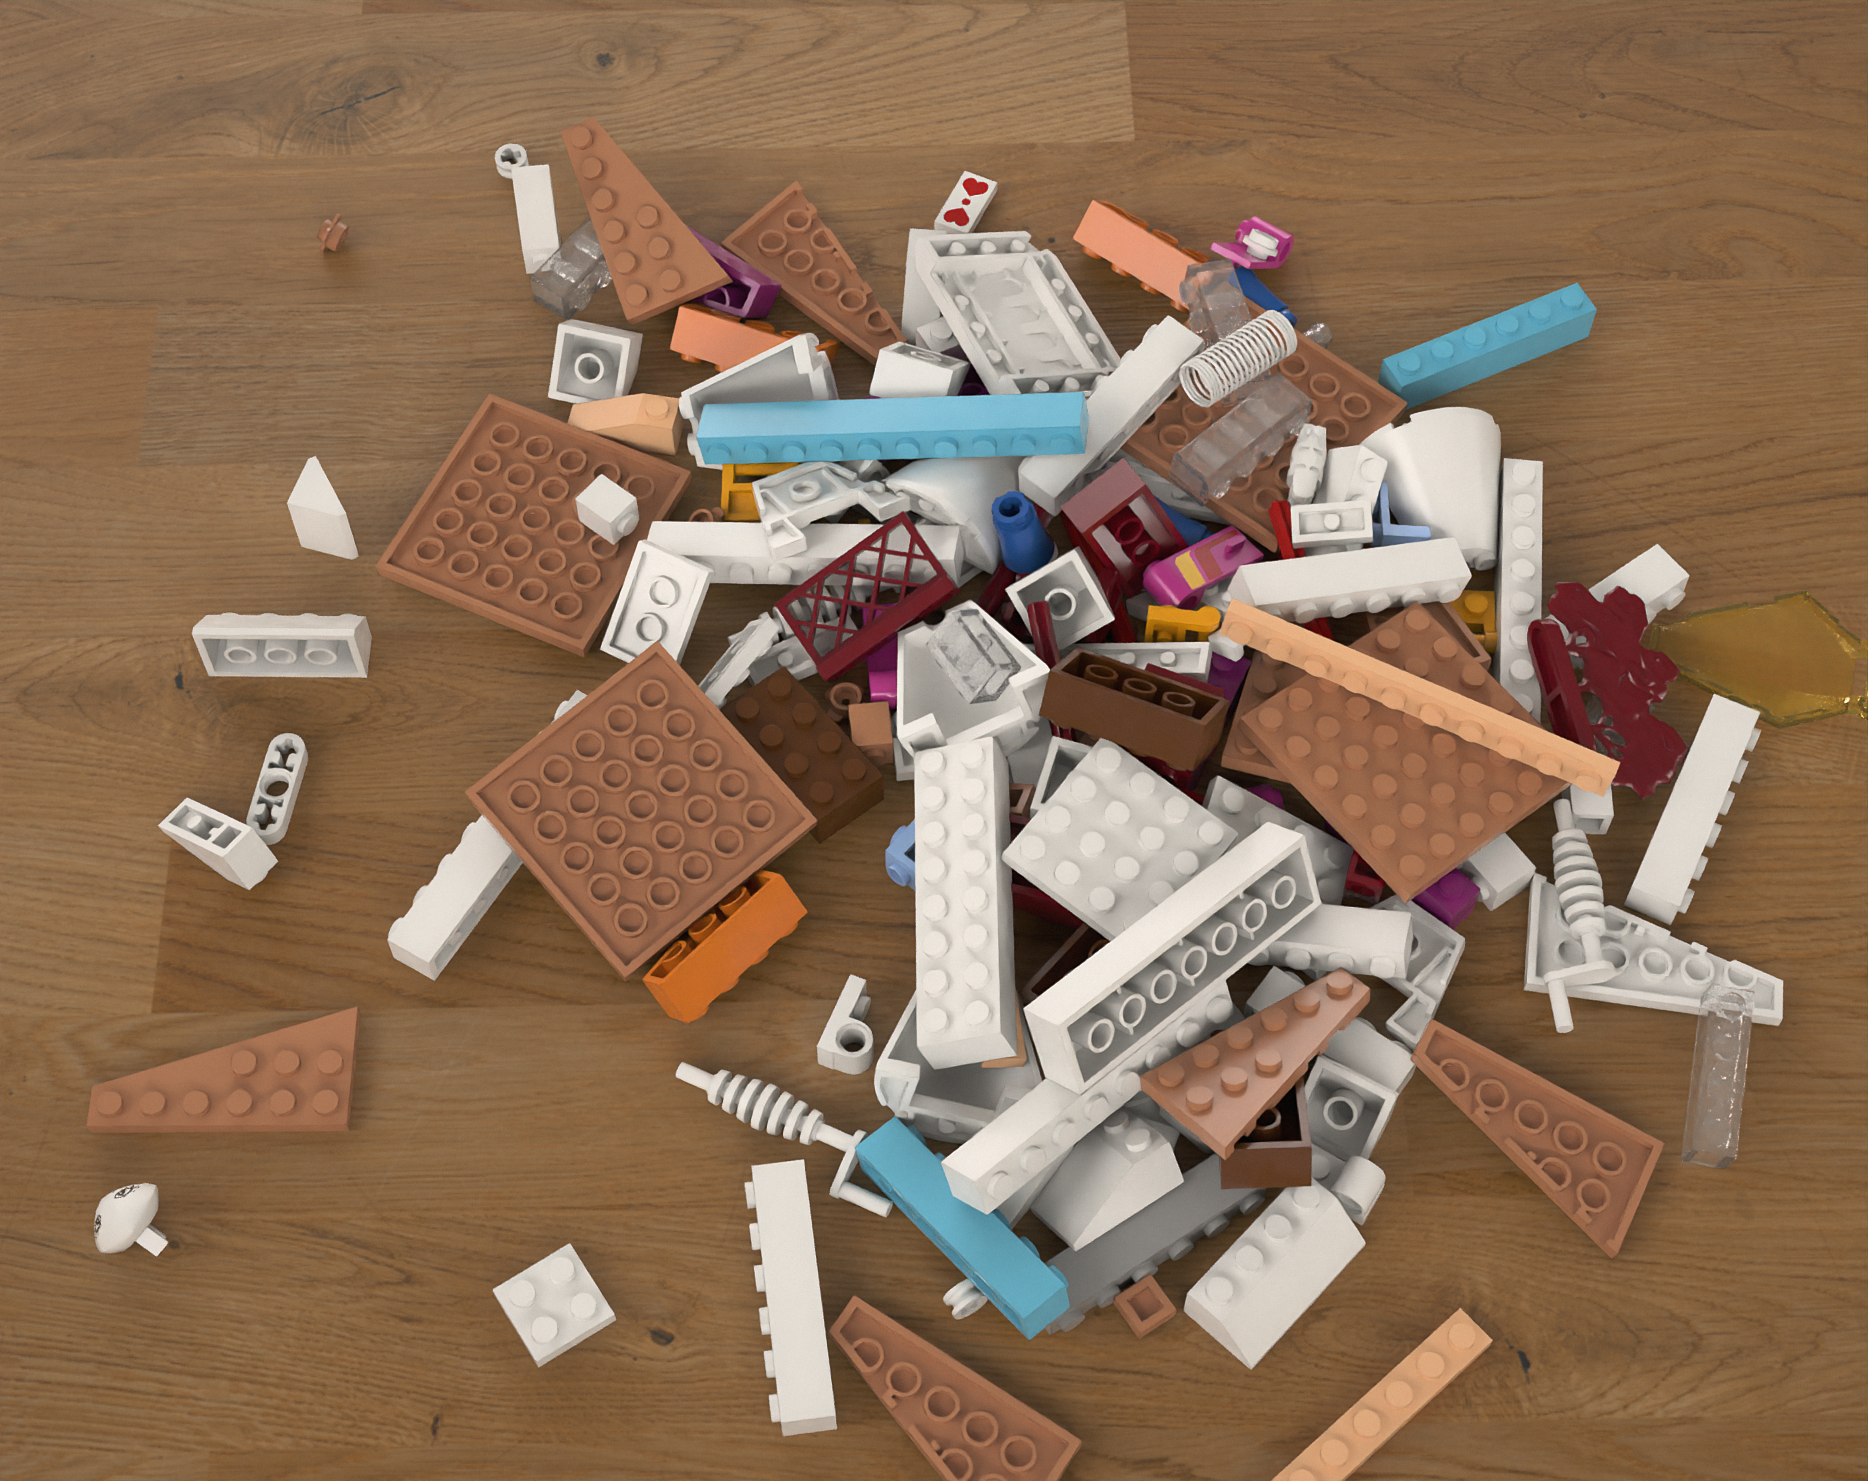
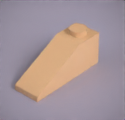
[567,393,684,456]

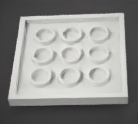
[1001,738,1239,941]

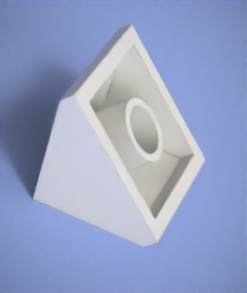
[287,456,359,560]
[1304,1055,1399,1162]

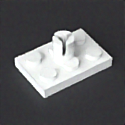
[600,539,714,665]

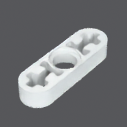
[246,733,308,845]

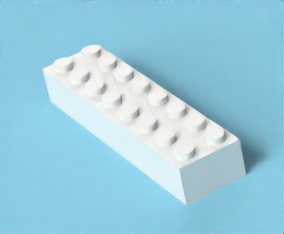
[914,736,1017,1070]
[1023,822,1322,1095]

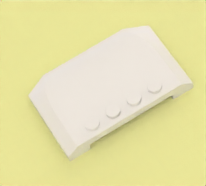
[914,231,1121,401]

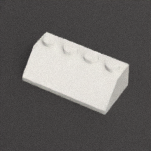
[192,613,372,678]
[1183,1177,1366,1370]

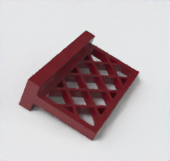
[774,511,961,683]

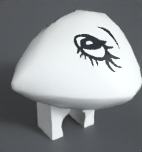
[94,1183,168,1257]

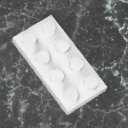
[1202,776,1354,906]

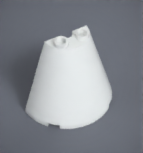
[679,333,839,476]
[1360,407,1501,570]
[865,456,1027,574]
[897,599,1050,757]
[874,991,1042,1144]

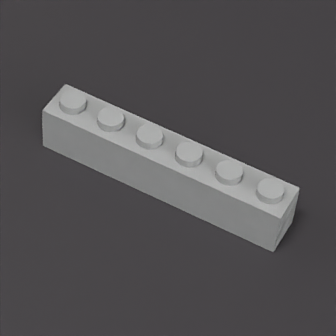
[1044,1153,1267,1335]

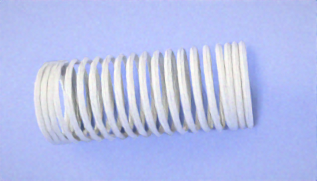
[1179,310,1297,407]

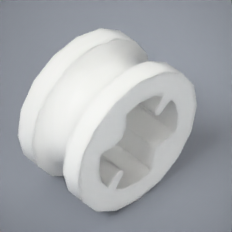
[495,143,529,179]
[943,1279,988,1320]

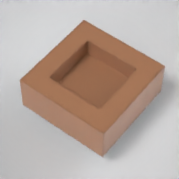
[1113,1274,1177,1339]

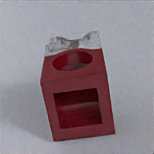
[1343,850,1385,905]

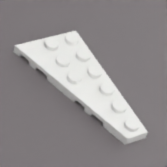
[1524,872,1783,1026]

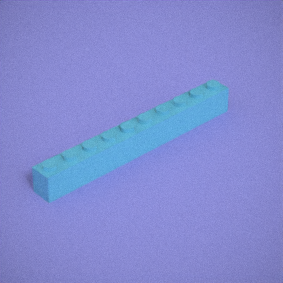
[696,392,1089,465]

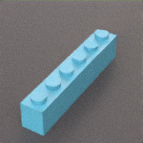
[1378,283,1597,410]
[855,1116,1070,1340]

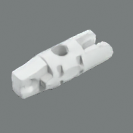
[1286,423,1327,506]

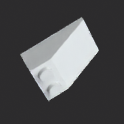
[1030,1106,1184,1252]

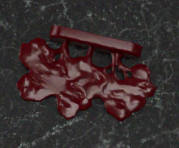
[1527,582,1690,799]

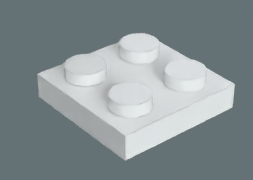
[493,1243,616,1367]

